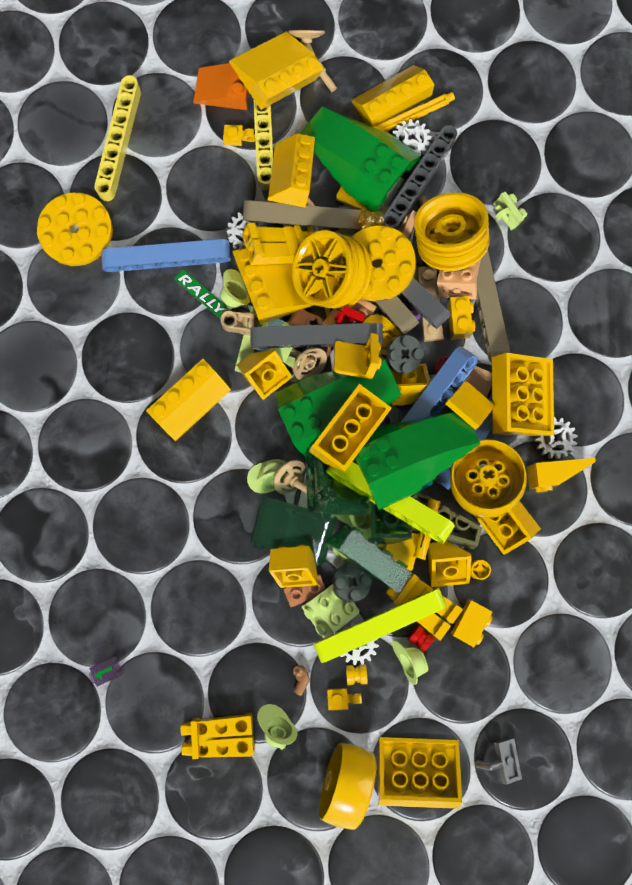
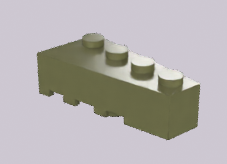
[398,492,482,550]

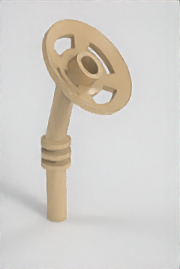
[289,30,337,92]
[290,347,327,380]
[273,460,349,515]

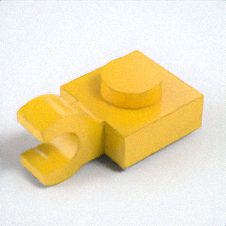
[223,125,255,146]
[327,688,362,710]

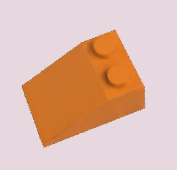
[193,63,250,110]

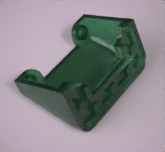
[305,437,371,515]
[250,496,338,566]

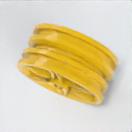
[414,192,489,271]
[292,230,371,310]

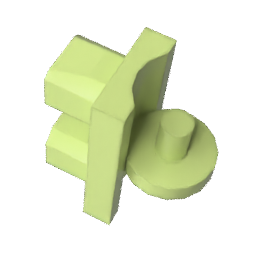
[493,192,527,230]

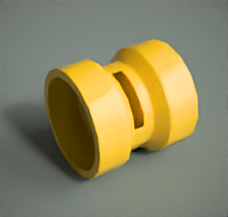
[470,560,491,580]
[346,664,367,685]

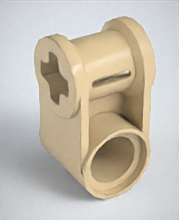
[221,311,258,336]

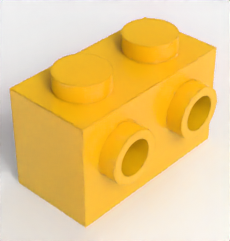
[447,296,475,340]
[450,599,493,647]

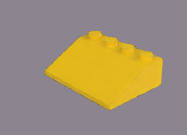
[229,32,324,110]
[232,247,313,325]
[492,353,554,436]
[378,737,462,809]

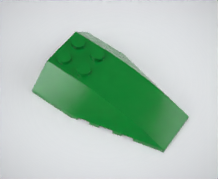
[300,107,421,214]
[276,360,402,462]
[354,412,480,510]

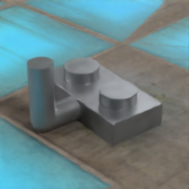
[475,738,522,785]

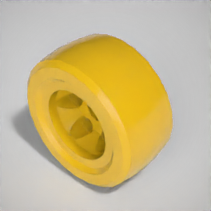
[450,440,527,518]
[319,743,376,830]

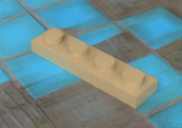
[417,266,444,342]

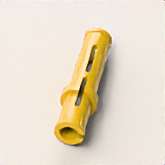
[413,499,441,560]

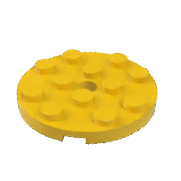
[37,193,113,266]
[344,226,416,301]

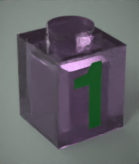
[89,656,123,687]

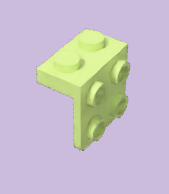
[302,584,359,639]

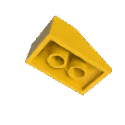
[527,458,596,492]

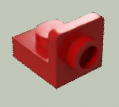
[334,306,365,324]

